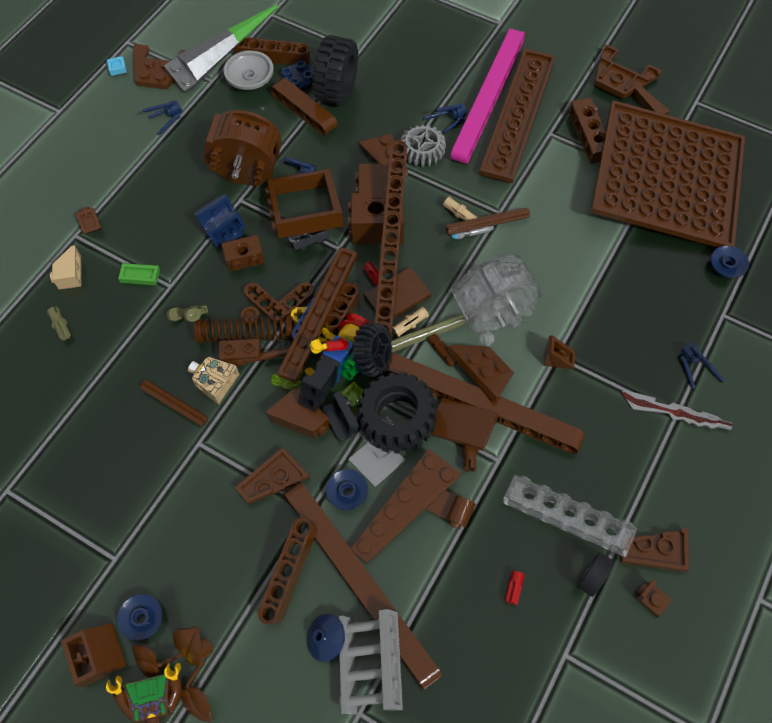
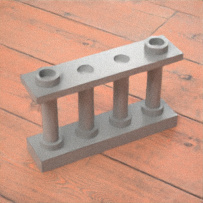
[339,609,403,715]

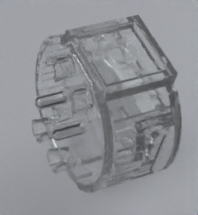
[450,254,542,333]

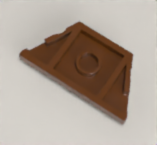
[447,345,514,403]

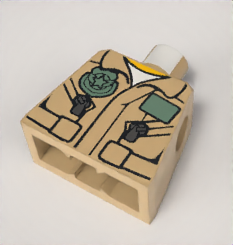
[188,357,239,404]

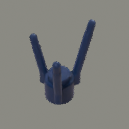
[142,100,182,135]
[423,103,467,133]
[284,156,316,174]
[680,343,724,389]

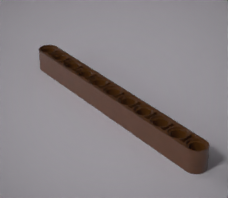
[375,140,407,339]
[382,352,585,454]
[283,482,442,690]

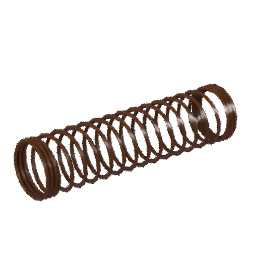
[194,316,294,343]

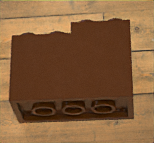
[348,163,404,245]

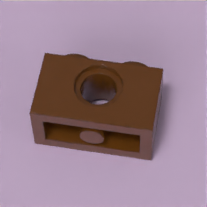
[222,235,265,271]

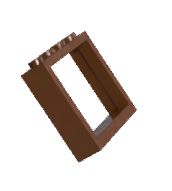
[265,169,344,238]

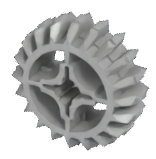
[400,124,446,168]

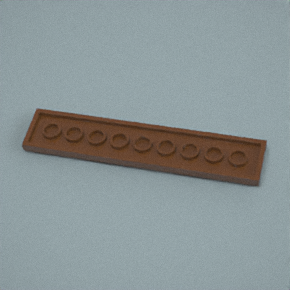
[479,48,556,184]

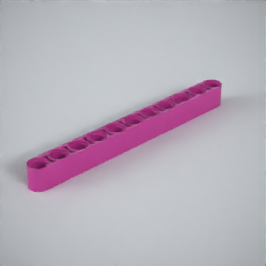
[450,28,525,164]

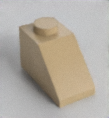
[50,246,81,289]

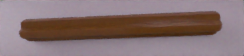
[446,208,530,235]

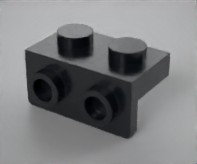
[288,230,329,251]
[323,391,360,442]

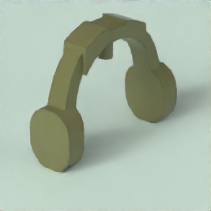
[167,304,208,322]

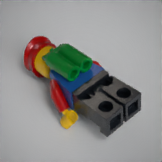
[298,313,370,412]

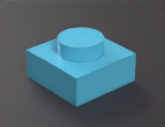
[107,56,127,76]

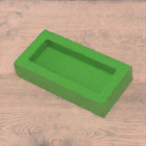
[118,263,160,285]

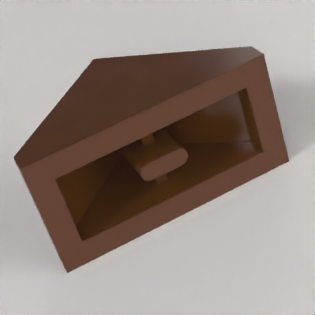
[543,335,575,369]

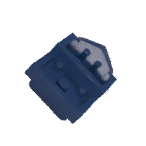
[193,194,246,247]

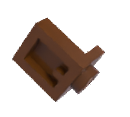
[75,207,102,235]
[635,579,672,618]

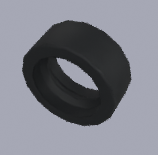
[577,552,615,597]

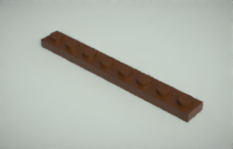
[277,247,358,383]

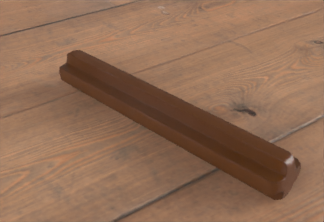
[140,380,208,426]

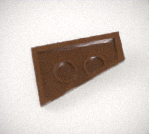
[620,528,689,573]

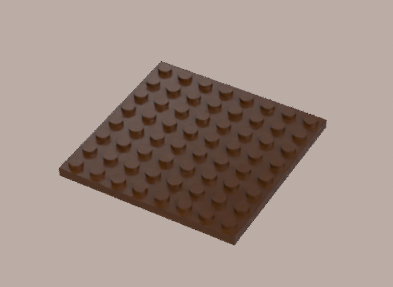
[590,100,745,248]

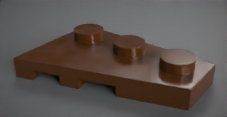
[359,133,408,177]
[235,447,310,505]

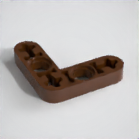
[244,282,314,325]

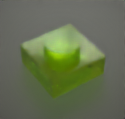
[342,382,363,410]

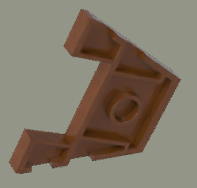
[134,44,186,90]
[594,44,662,99]

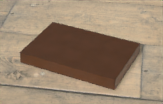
[364,267,431,318]
[430,398,499,451]

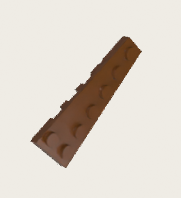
[351,449,462,564]

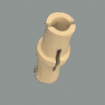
[443,197,478,221]
[392,307,429,338]

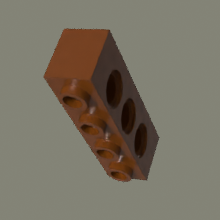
[568,98,606,164]

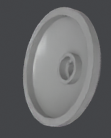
[224,51,274,90]

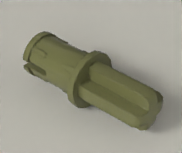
[47,307,71,341]

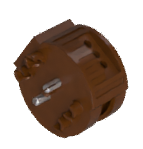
[204,110,282,186]

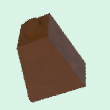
[266,386,330,439]

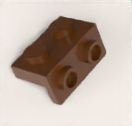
[219,339,262,360]

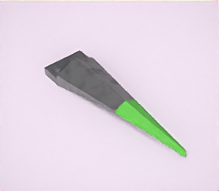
[164,4,278,94]

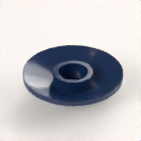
[711,246,749,278]
[326,469,368,511]
[117,594,163,641]
[307,614,345,662]

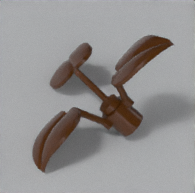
[132,626,214,722]

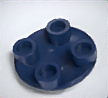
[282,60,313,89]

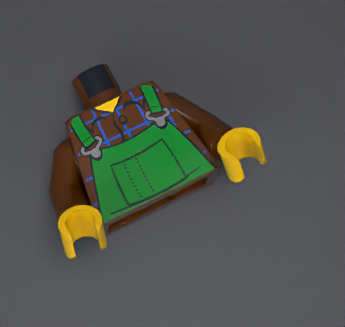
[106,663,182,723]

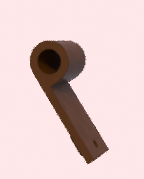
[425,491,476,530]

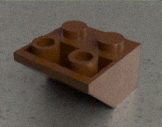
[61,623,127,687]

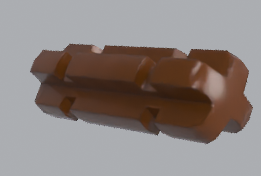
[428,334,457,367]

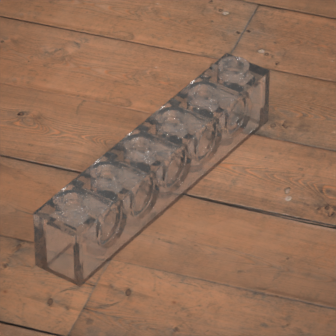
[504,475,638,557]

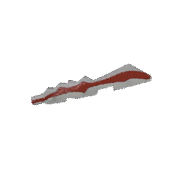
[622,390,733,430]

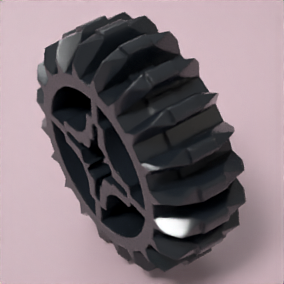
[352,323,393,377]

